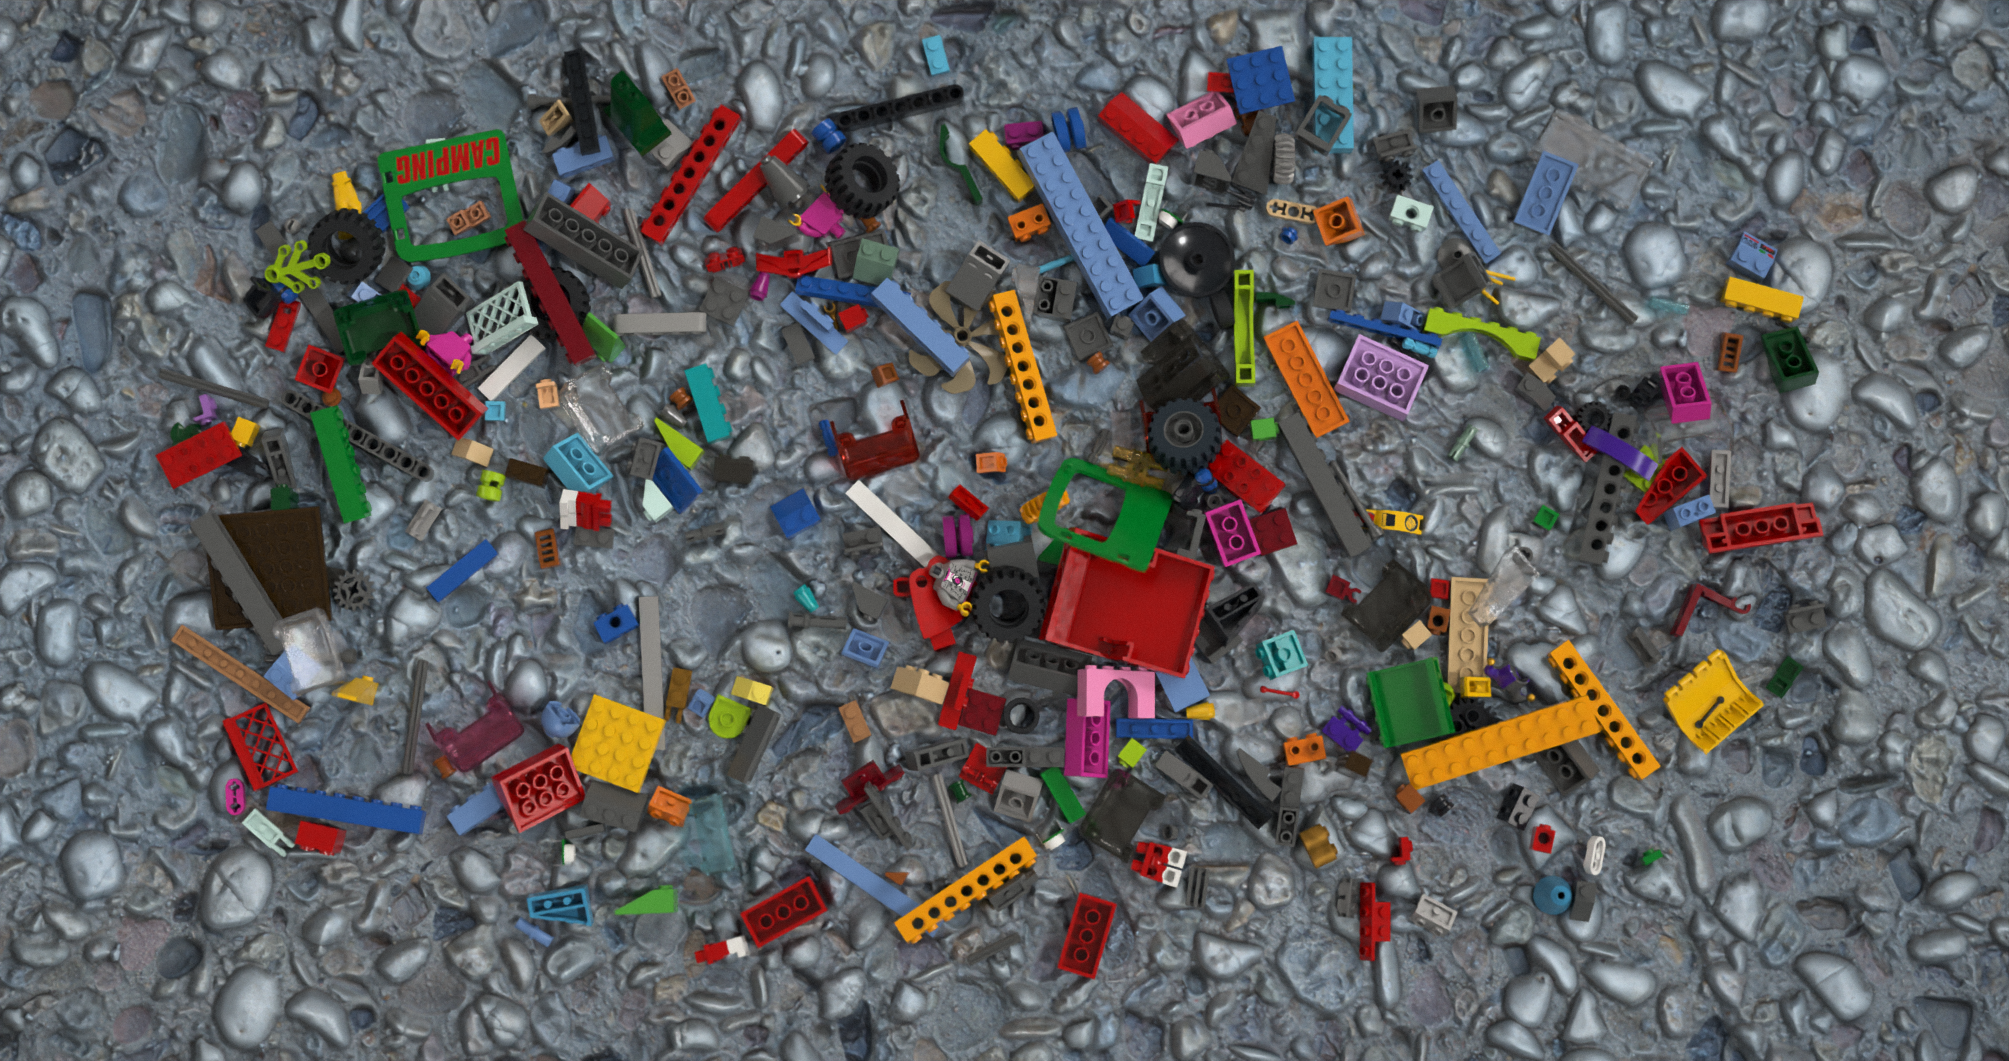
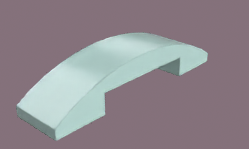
[1135,163,1168,242]

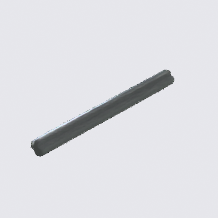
[1548,242,1638,325]
[159,368,270,409]
[402,660,429,774]

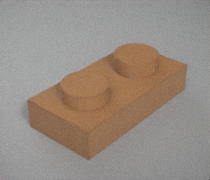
[839,700,872,743]

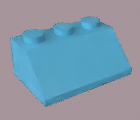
[543,433,613,494]

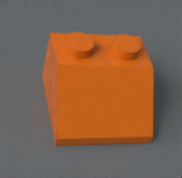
[1313,196,1365,246]

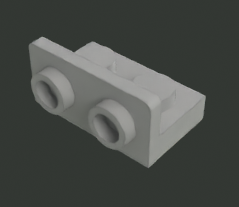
[1409,894,1457,938]

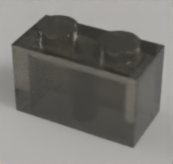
[713,454,755,485]

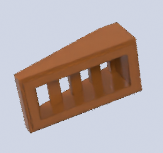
[1717,332,1744,373]
[535,528,561,570]

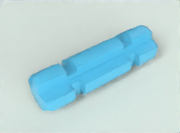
[1402,338,1438,358]

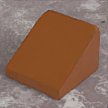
[871,362,899,388]

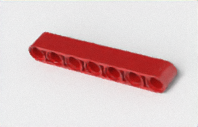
[703,129,809,233]

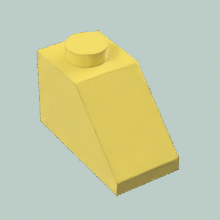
[731,676,773,706]

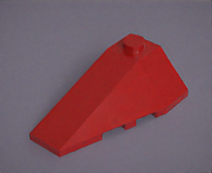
[1635,447,1708,526]

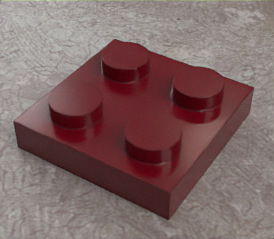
[1249,508,1298,556]
[959,689,1007,736]

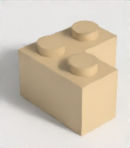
[1526,337,1575,384]
[891,665,949,705]

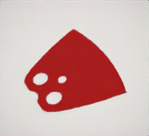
[909,555,978,639]

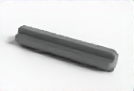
[967,932,1021,965]

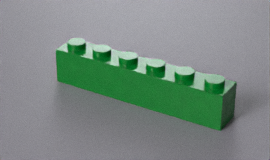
[310,405,372,524]

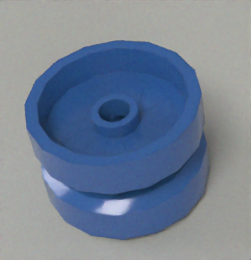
[1051,107,1087,153]

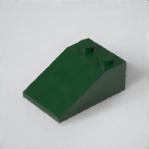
[1761,326,1819,394]

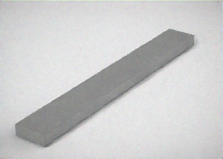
[639,596,666,751]

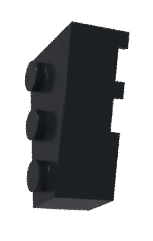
[1204,582,1265,648]

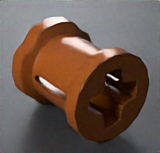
[858,217,881,233]
[432,754,457,780]

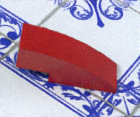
[1543,405,1597,463]

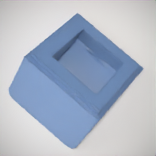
[687,689,716,718]

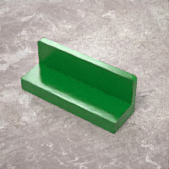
[1040,767,1086,824]

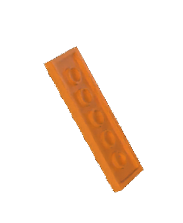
[1263,320,1350,439]

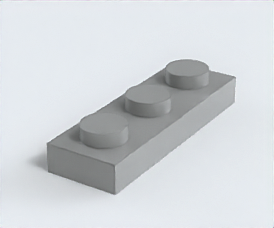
[1708,450,1731,509]

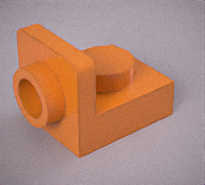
[976,452,1007,474]

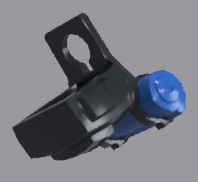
[243,271,298,319]
[1171,468,1219,511]

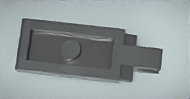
[987,868,1039,912]

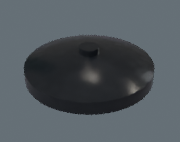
[1159,222,1235,298]

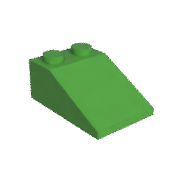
[582,312,626,363]
[615,885,678,915]

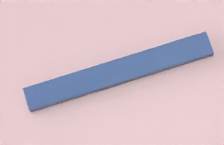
[805,834,944,937]

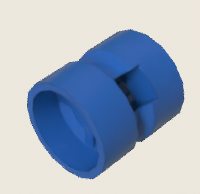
[811,118,847,154]

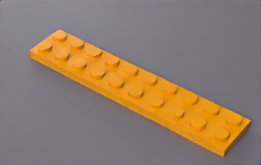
[1401,694,1600,790]

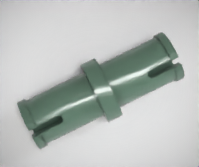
[1447,424,1479,462]

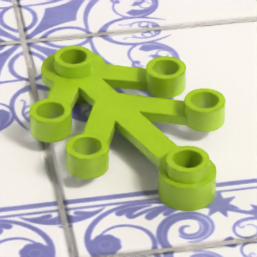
[265,240,331,293]

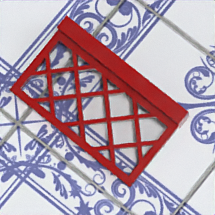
[222,702,298,792]

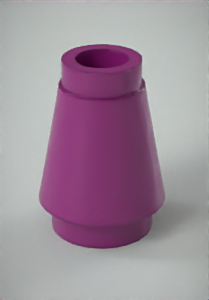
[749,272,770,301]

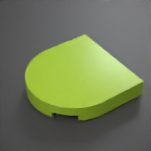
[708,694,753,739]

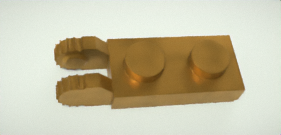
[664,667,693,724]

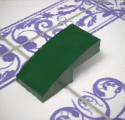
[1255,292,1295,309]
[1765,655,1804,699]

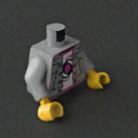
[929,559,989,616]

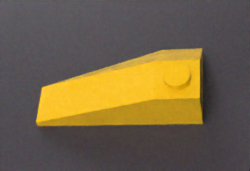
[331,675,379,706]

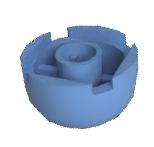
[541,701,580,738]

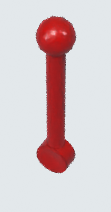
[1260,686,1300,699]

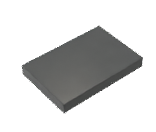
[830,229,889,280]

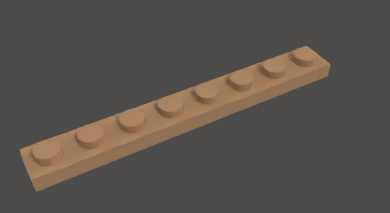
[171,625,311,724]

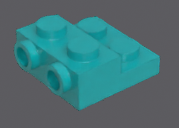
[1255,630,1308,681]

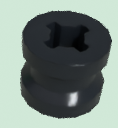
[1430,793,1454,817]

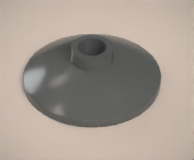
[1437,238,1475,270]

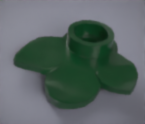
[170,422,201,447]

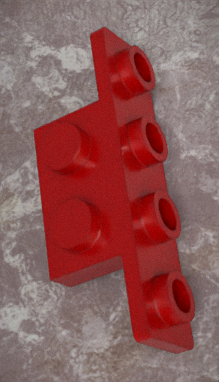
[938,652,977,730]
[1359,882,1391,961]

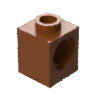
[1425,605,1451,636]
[1394,783,1426,814]

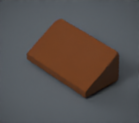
[885,872,910,885]

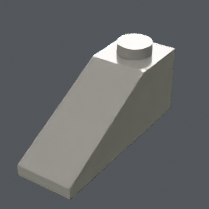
[358,349,384,394]

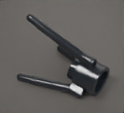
[1207,181,1256,212]

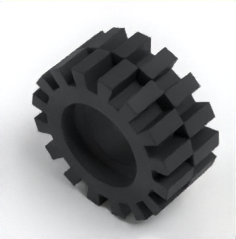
[1575,401,1612,433]

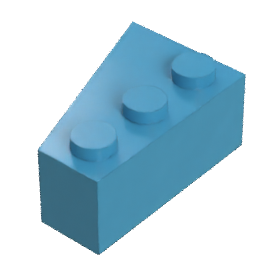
[527,884,594,926]

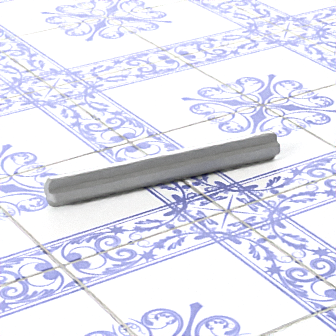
[624,208,661,298]
[932,774,968,868]

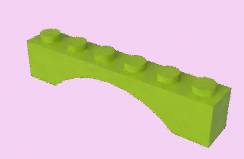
[1233,270,1255,387]
[1422,307,1541,362]

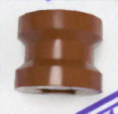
[1086,351,1110,375]
[669,387,693,411]

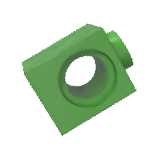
[1249,418,1279,442]

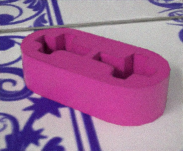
[225,778,246,815]

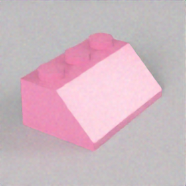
[1166,92,1237,149]

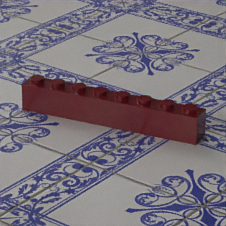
[504,220,597,367]

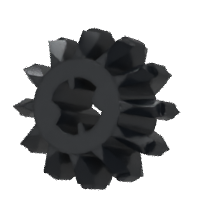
[1380,160,1413,193]

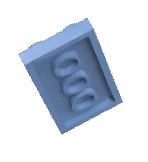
[1514,150,1579,235]

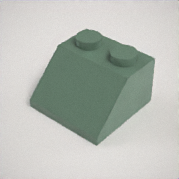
[853,238,900,286]

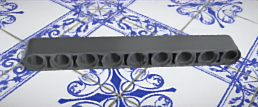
[281,390,434,482]

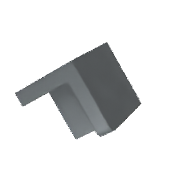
[1092,194,1113,221]

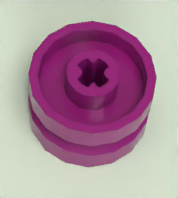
[942,514,974,558]

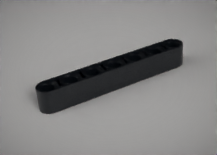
[837,84,964,132]

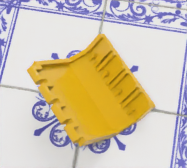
[1663,649,1764,755]

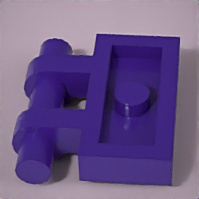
[1321,705,1372,752]

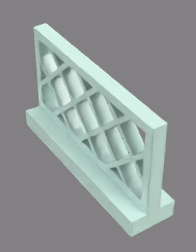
[466,281,538,355]

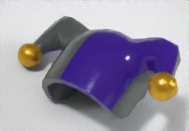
[1484,658,1535,703]

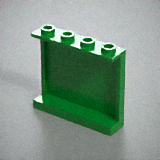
[1366,657,1455,748]

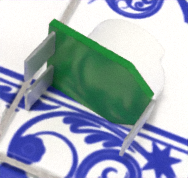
[1158,201,1187,230]
[1036,821,1065,850]
[553,839,576,866]

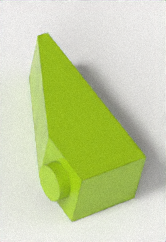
[654,417,705,470]

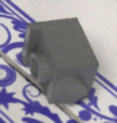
[1110,315,1135,341]

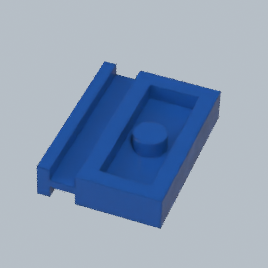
[364,193,410,233]

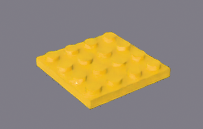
[571,694,666,793]

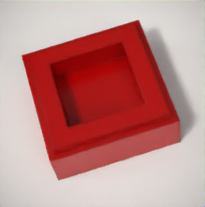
[1429,578,1451,600]

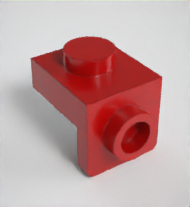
[1389,837,1413,865]

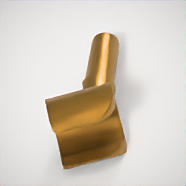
[824,302,840,330]

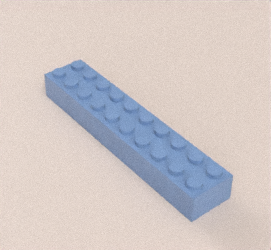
[1017,131,1144,320]

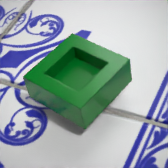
[1532,505,1559,531]
[1639,848,1663,865]

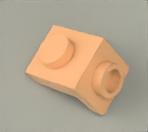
[535,379,560,409]

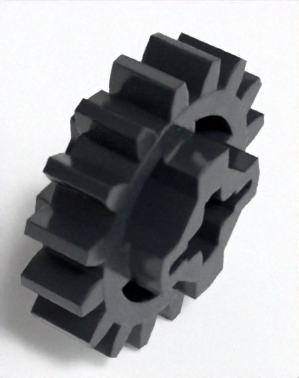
[1629,372,1662,410]

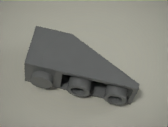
[1154,750,1213,801]

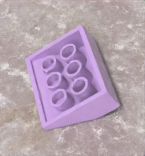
[1334,334,1429,422]

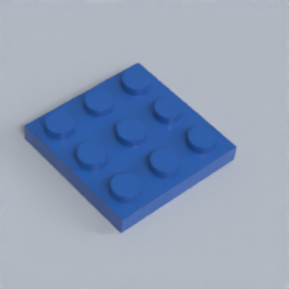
[1226,46,1295,115]

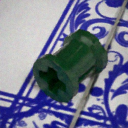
[948,779,972,804]

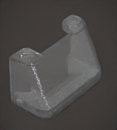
[558,363,645,456]
[272,607,348,697]

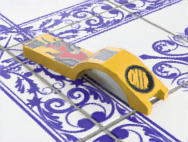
[1352,508,1423,535]

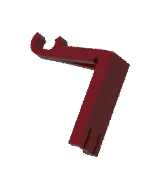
[1670,583,1751,637]

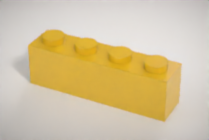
[969,129,1036,203]
[1720,277,1804,323]

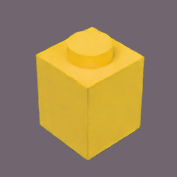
[231,417,261,448]

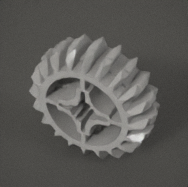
[1273,133,1295,185]

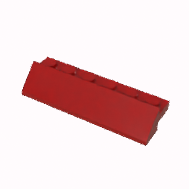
[1698,502,1824,554]

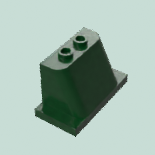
[603,70,672,157]

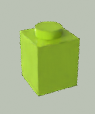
[1117,738,1147,769]

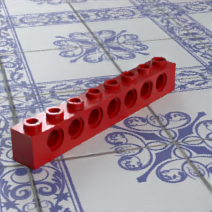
[640,104,742,247]

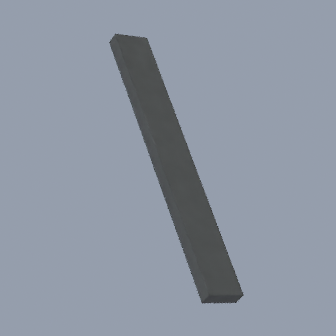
[255,220,345,354]

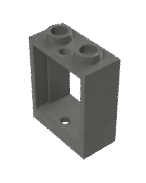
[1294,95,1352,157]

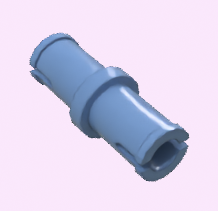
[514,917,554,948]

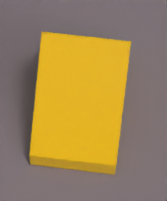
[1460,677,1491,698]

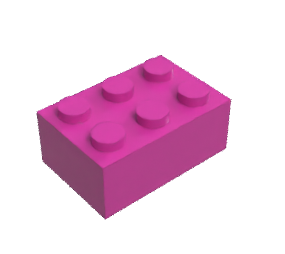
[1659,362,1712,424]
[1203,499,1261,567]

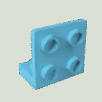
[985,520,1032,550]

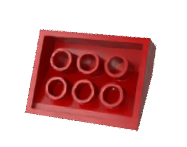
[491,743,586,833]

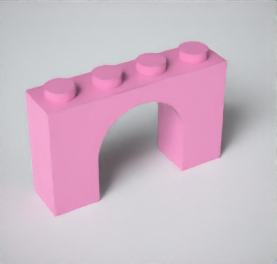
[1077,665,1155,719]

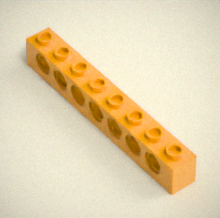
[988,290,1057,444]
[1547,640,1661,780]
[894,836,1037,944]

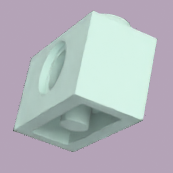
[1388,195,1433,232]

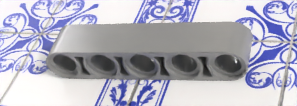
[613,312,706,336]

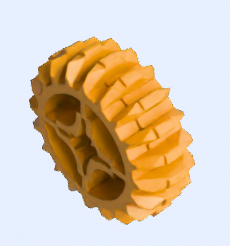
[1019,490,1070,524]

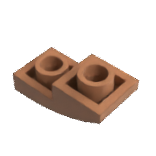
[661,68,696,110]
[446,201,491,236]

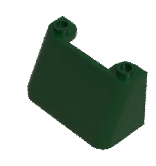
[333,290,421,366]

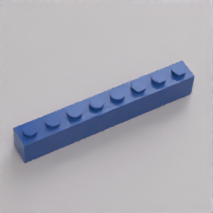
[266,784,427,834]

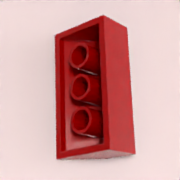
[1097,92,1179,165]

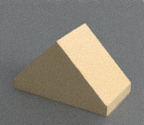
[539,100,574,136]
[451,438,494,467]

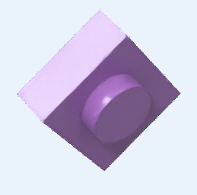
[194,394,217,425]

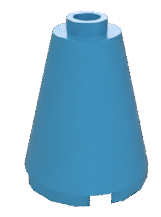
[1533,876,1572,915]

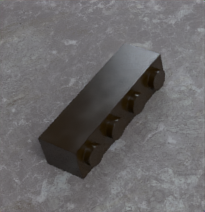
[1335,750,1374,780]

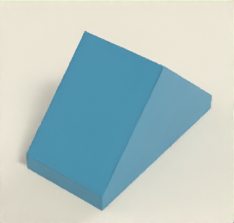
[1133,264,1169,288]

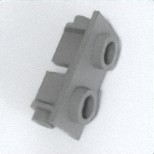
[405,499,442,541]

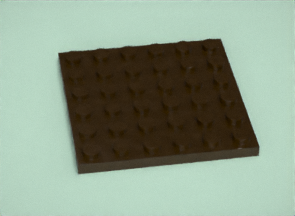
[206,506,333,630]

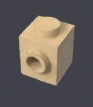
[1400,620,1432,651]

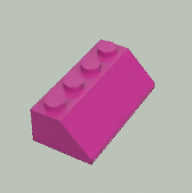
[1064,698,1111,778]

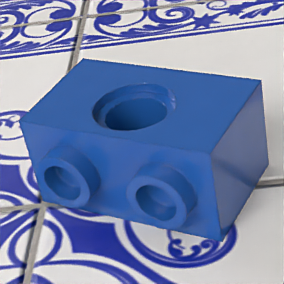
[593,603,640,644]

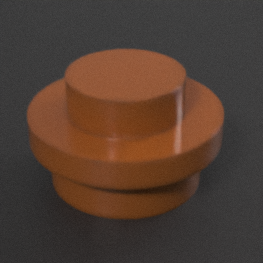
[322,388,342,407]

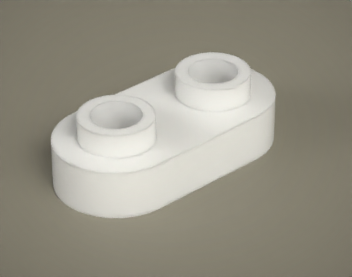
[1583,836,1606,875]

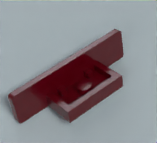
[835,760,905,815]

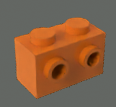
[1007,203,1051,242]
[1282,733,1326,766]

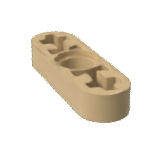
[1266,199,1318,225]

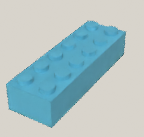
[1312,37,1354,154]

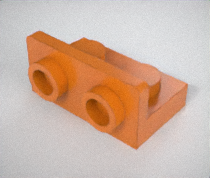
[647,786,693,827]

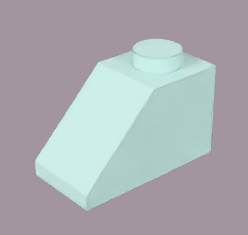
[642,479,675,523]

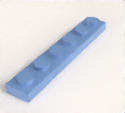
[1421,160,1501,265]

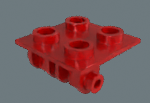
[705,246,745,273]
[959,742,1007,795]

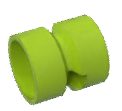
[476,470,506,502]

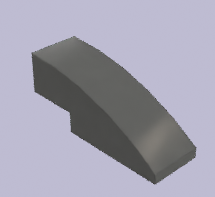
[1236,748,1282,802]

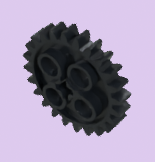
[1438,698,1500,739]

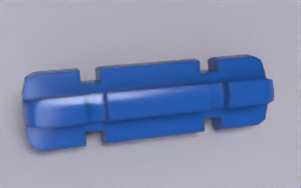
[819,420,839,457]

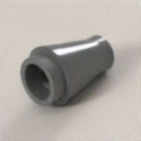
[659,403,688,429]

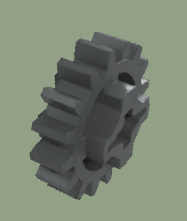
[333,569,376,612]

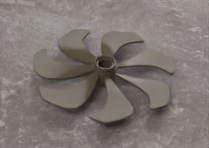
[909,281,1017,394]

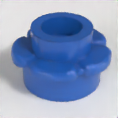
[1280,227,1298,244]

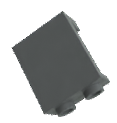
[1431,252,1494,309]
[1176,509,1206,560]
[983,535,1039,578]
[1195,604,1243,665]

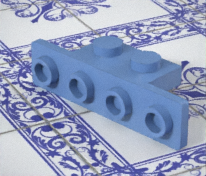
[780,292,848,355]

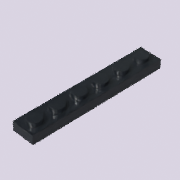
[564,48,601,156]
[1175,735,1272,830]

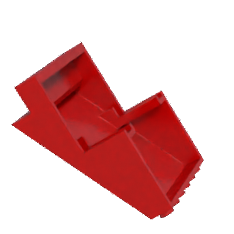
[1039,527,1215,679]

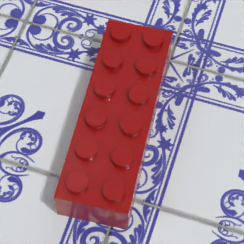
[371,332,488,441]

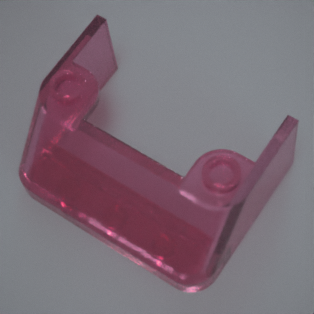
[425,680,524,772]

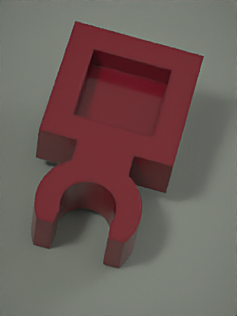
[1325,575,1362,603]

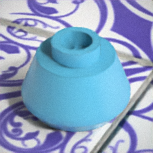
[406,265,431,291]

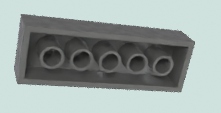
[523,191,644,289]

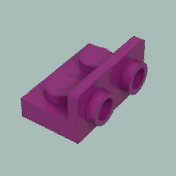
[1004,121,1043,150]

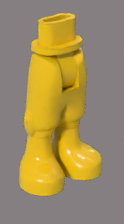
[331,171,362,240]

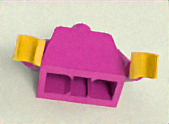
[787,184,846,239]
[415,330,473,377]

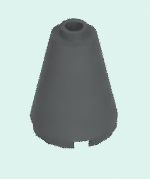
[760,155,810,209]

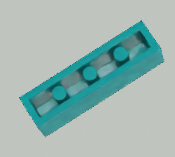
[684,363,733,445]

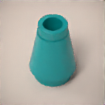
[793,584,819,613]

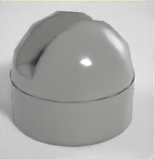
[284,219,301,235]
[1325,646,1342,663]

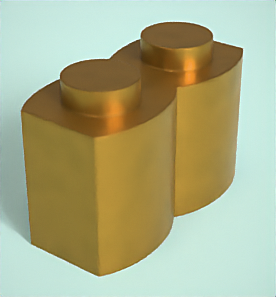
[1298,823,1338,869]

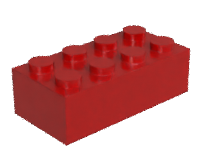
[740,876,829,948]
[1057,892,1117,980]

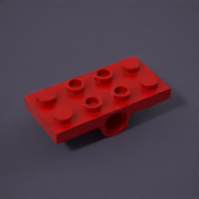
[155,421,242,489]
[1206,439,1286,514]

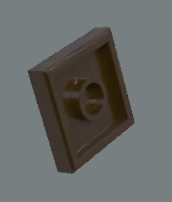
[1212,384,1261,438]

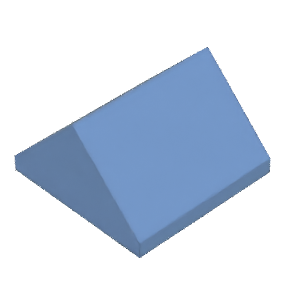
[841,628,889,670]

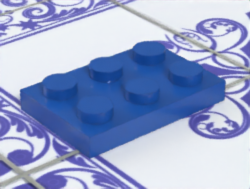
[652,447,703,514]

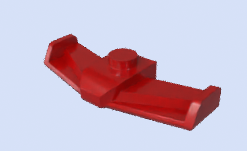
[756,247,832,279]

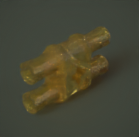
[1106,444,1168,491]

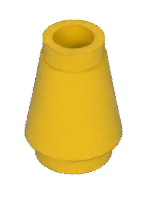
[1186,701,1215,720]

